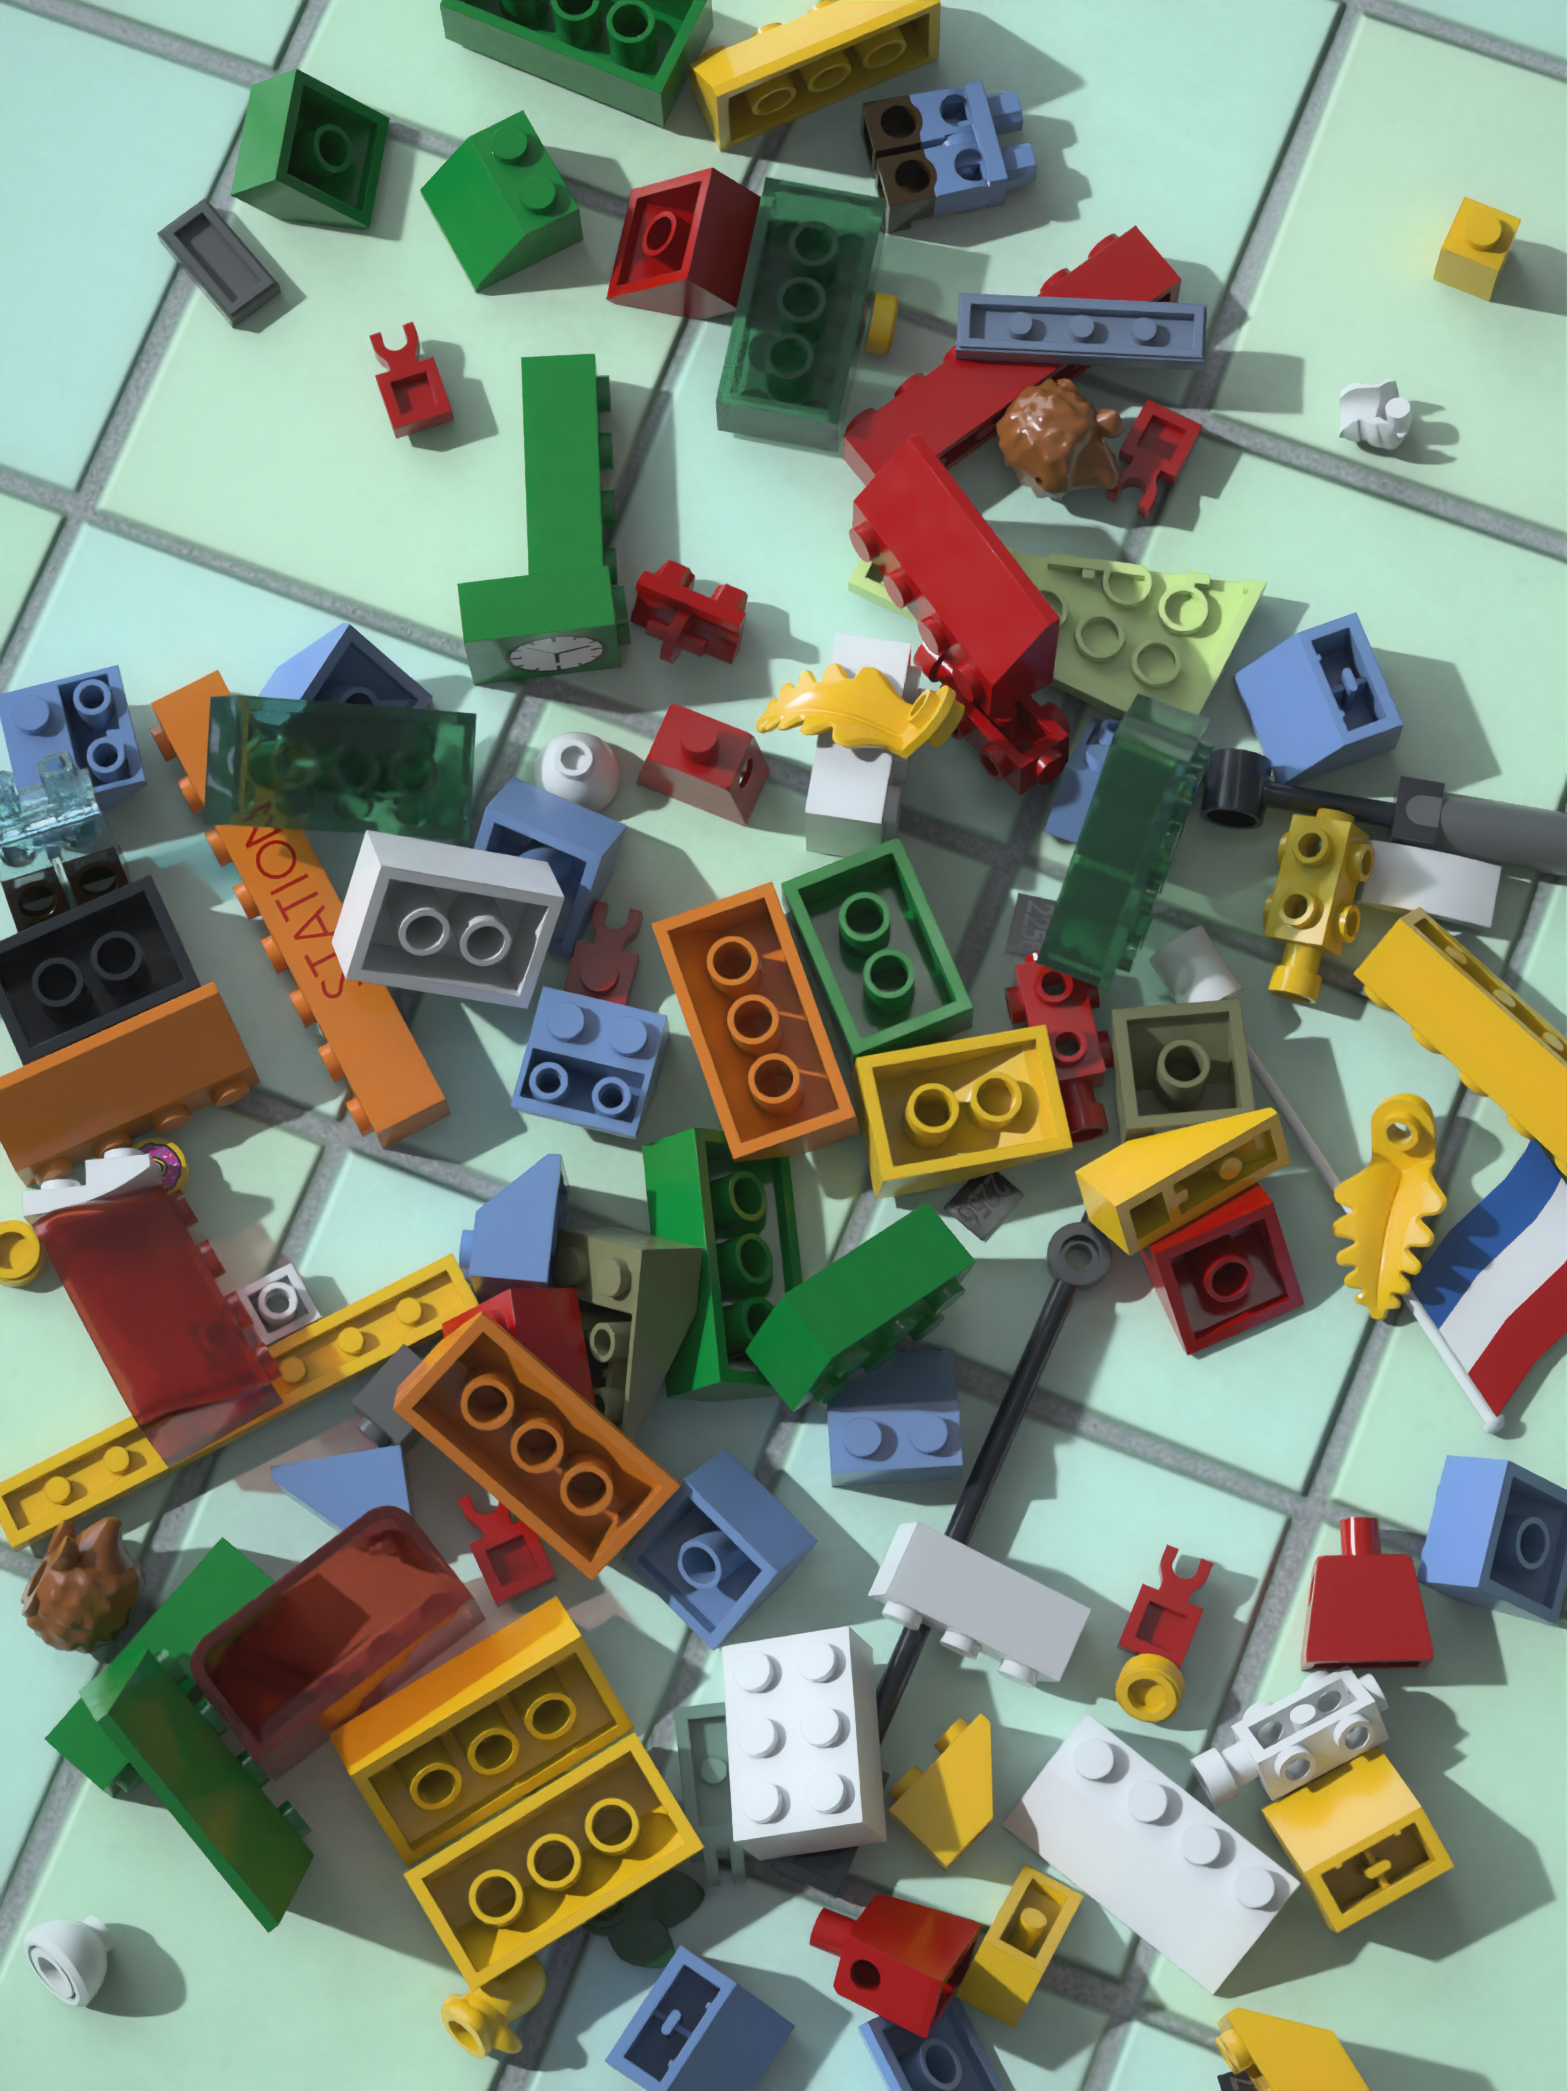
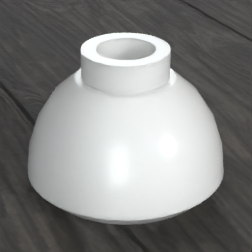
[533,732,621,812]
[24,1915,115,2007]

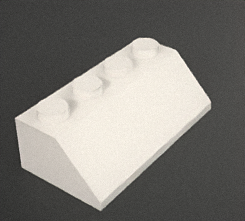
[1002,1713,1300,1995]

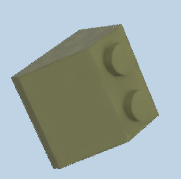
[1111,998,1255,1145]

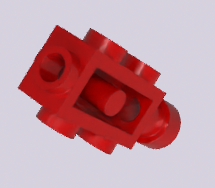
[913,642,1070,796]
[1004,949,1113,1144]

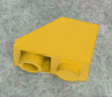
[888,1713,993,1872]

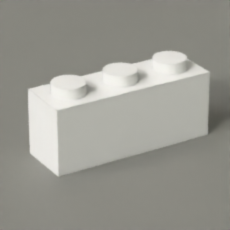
[868,1522,1092,1688]

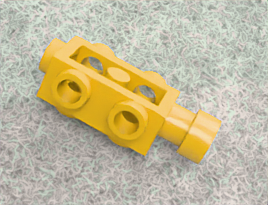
[1263,808,1375,1004]

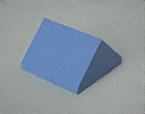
[859,1996,1006,2091]

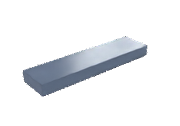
[956,293,1207,371]

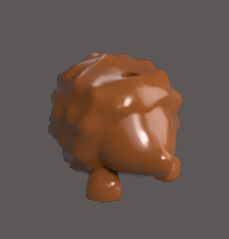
[996,378,1125,500]
[20,1517,146,1654]

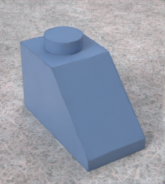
[270,1445,418,1550]

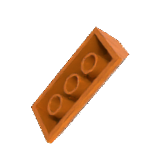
[651,882,860,1162]
[0,981,260,1187]
[393,1310,681,1581]

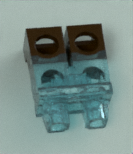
[0,751,132,933]

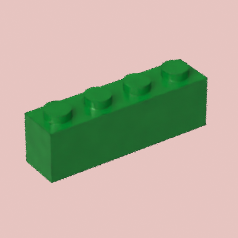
[521,354,618,586]
[45,1537,289,1798]

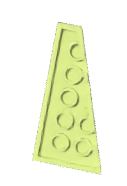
[848,547,1267,745]

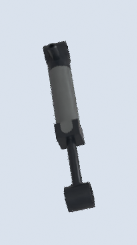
[1200,748,1567,877]

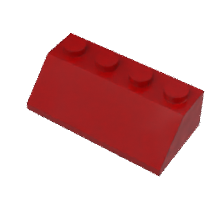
[849,433,1060,718]

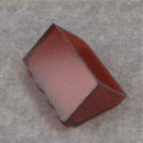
[31,1184,283,1468]
[190,1506,486,1782]

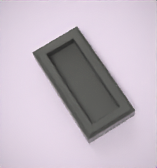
[157,198,281,328]

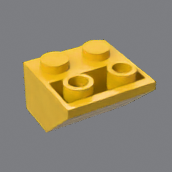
[1261,1745,1455,1933]
[1214,2007,1370,2091]

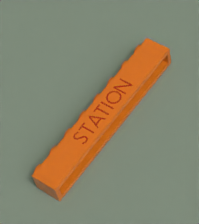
[149,670,451,1149]

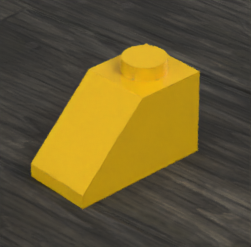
[955,1864,1084,2029]

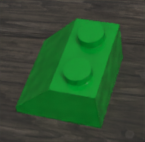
[231,68,390,230]
[420,110,583,293]

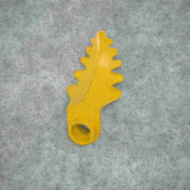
[756,663,965,759]
[1332,1093,1447,1321]

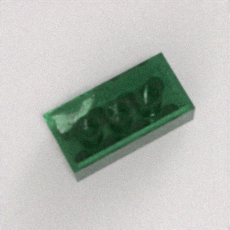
[715,177,886,452]
[1036,693,1214,990]
[203,695,477,841]

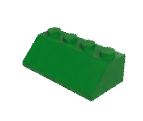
[642,1127,803,1402]

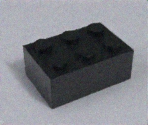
[0,874,202,1066]

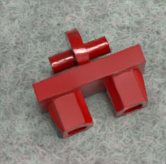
[630,560,748,664]

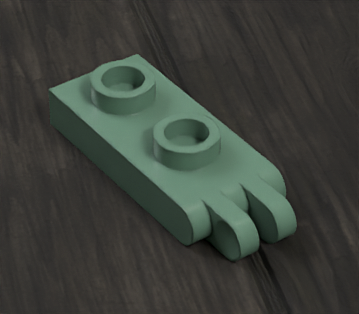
[673,1702,751,1888]

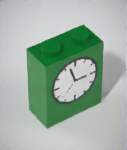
[457,565,631,685]

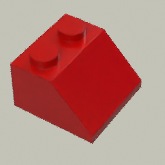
[606,167,765,320]
[1139,1182,1305,1356]
[442,1288,596,1408]

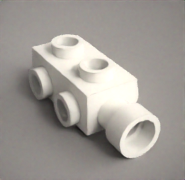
[1190,1665,1389,1808]

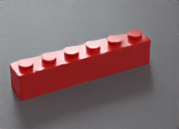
[843,225,1181,486]

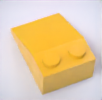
[850,1024,1073,1200]

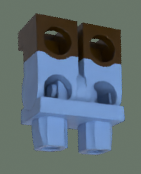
[860,81,1037,234]

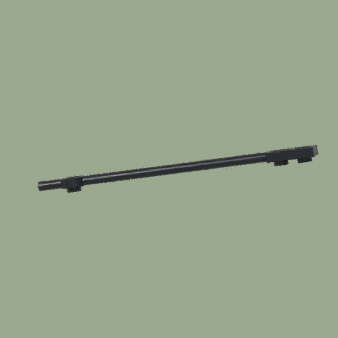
[775,1209,1112,1900]

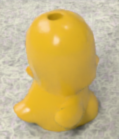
[441,1955,547,2059]

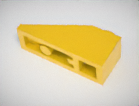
[1075,1107,1291,1256]

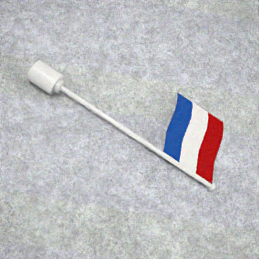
[1149,926,1567,1434]

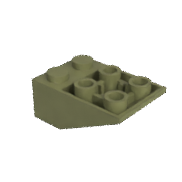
[554,1227,702,1441]

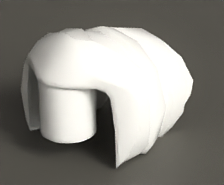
[1339,378,1413,450]

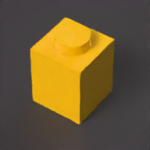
[1433,196,1522,302]

